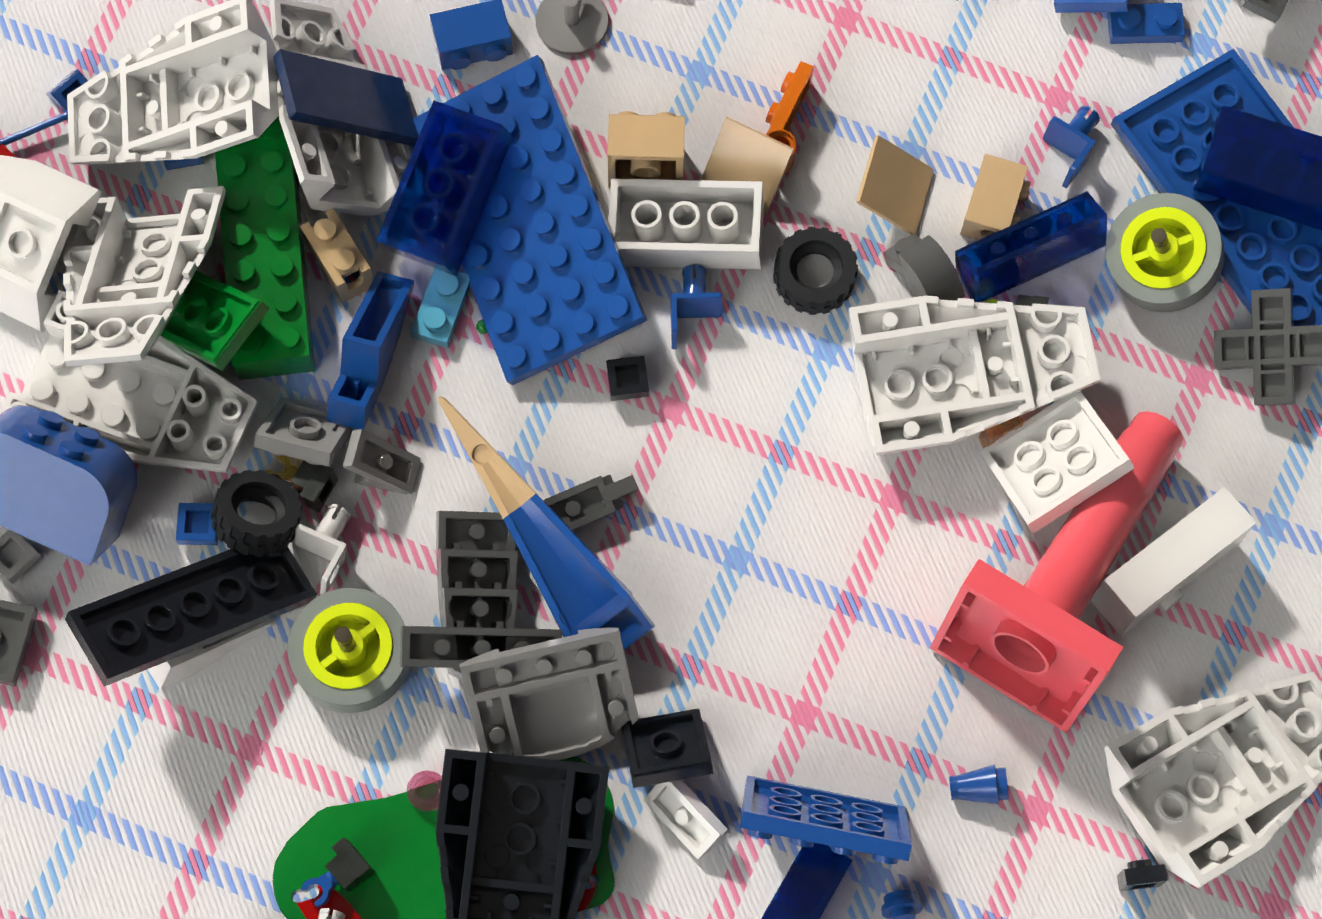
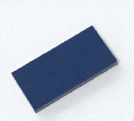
[273,49,419,146]

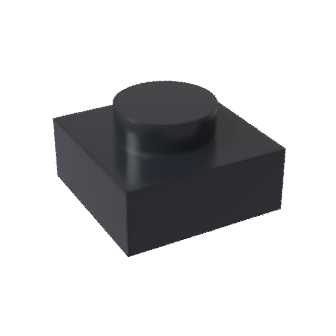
[606,356,649,401]
[1117,859,1168,891]

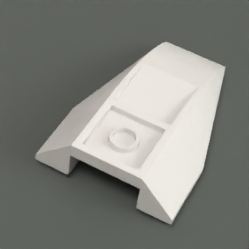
[0,155,102,332]
[0,290,258,473]

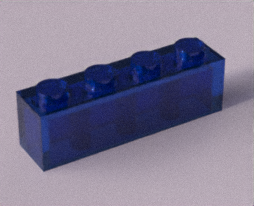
[955,191,1107,302]

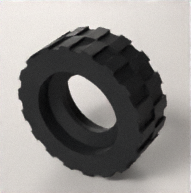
[773,226,858,315]
[211,470,303,557]

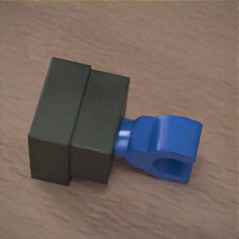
[301,837,376,908]

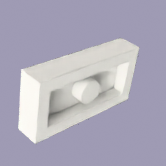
[643,780,728,859]

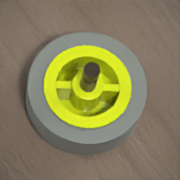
[1105,193,1224,312]
[287,588,410,713]

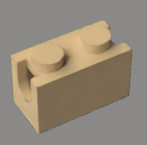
[960,154,1031,247]
[300,208,373,303]

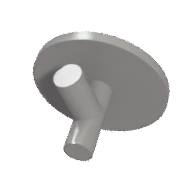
[536,0,608,55]

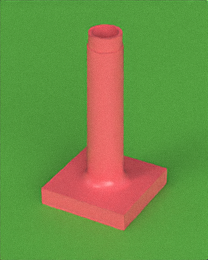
[930,411,1183,733]

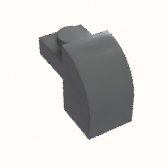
[883,234,965,301]

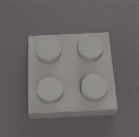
[254,397,353,467]

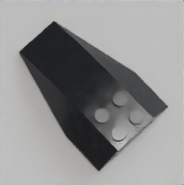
[435,749,609,919]

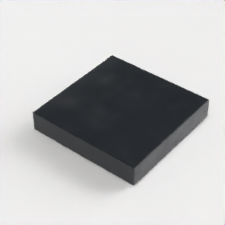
[621,708,714,788]

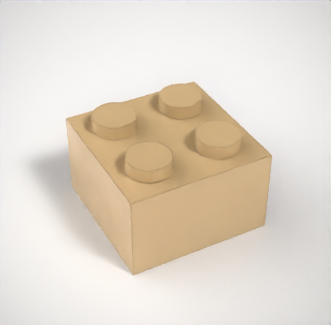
[607,111,685,188]

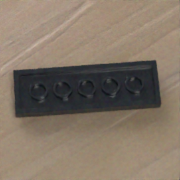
[65,547,317,687]

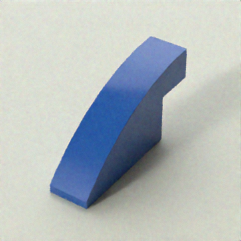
[326,271,414,430]

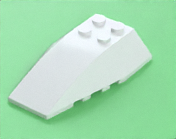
[67,0,279,165]
[270,0,426,217]
[63,186,226,367]
[848,296,1101,455]
[1104,672,1322,888]

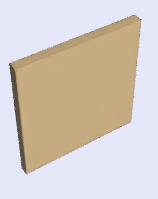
[701,117,794,216]
[856,135,934,235]

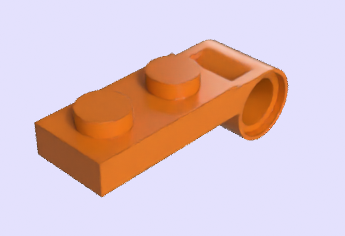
[765,61,814,174]

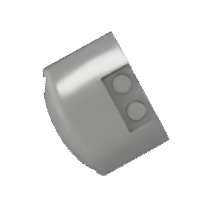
[459,628,639,760]

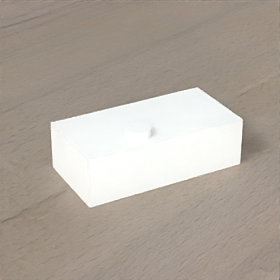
[608,179,764,270]
[1091,486,1257,637]

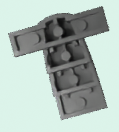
[400,511,562,681]

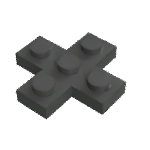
[1214,288,1322,406]

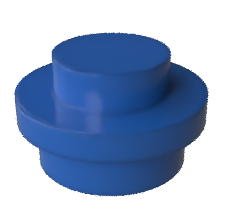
[881,890,923,919]

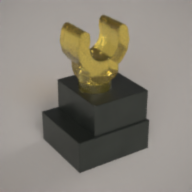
[266,455,338,513]

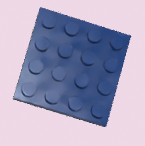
[740,775,912,864]

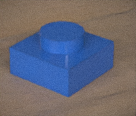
[176,503,218,545]

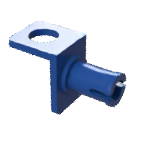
[1043,106,1100,189]
[670,265,722,349]

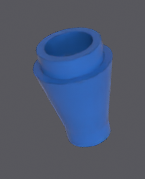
[949,764,1009,805]

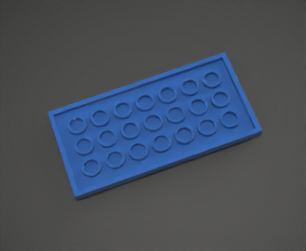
[1110,48,1322,326]
[413,55,647,386]

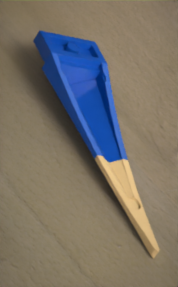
[438,397,655,650]

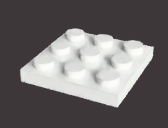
[980,391,1135,534]

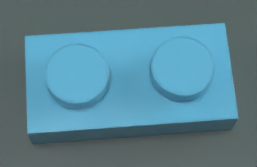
[411,265,470,348]

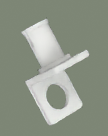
[295,504,351,595]

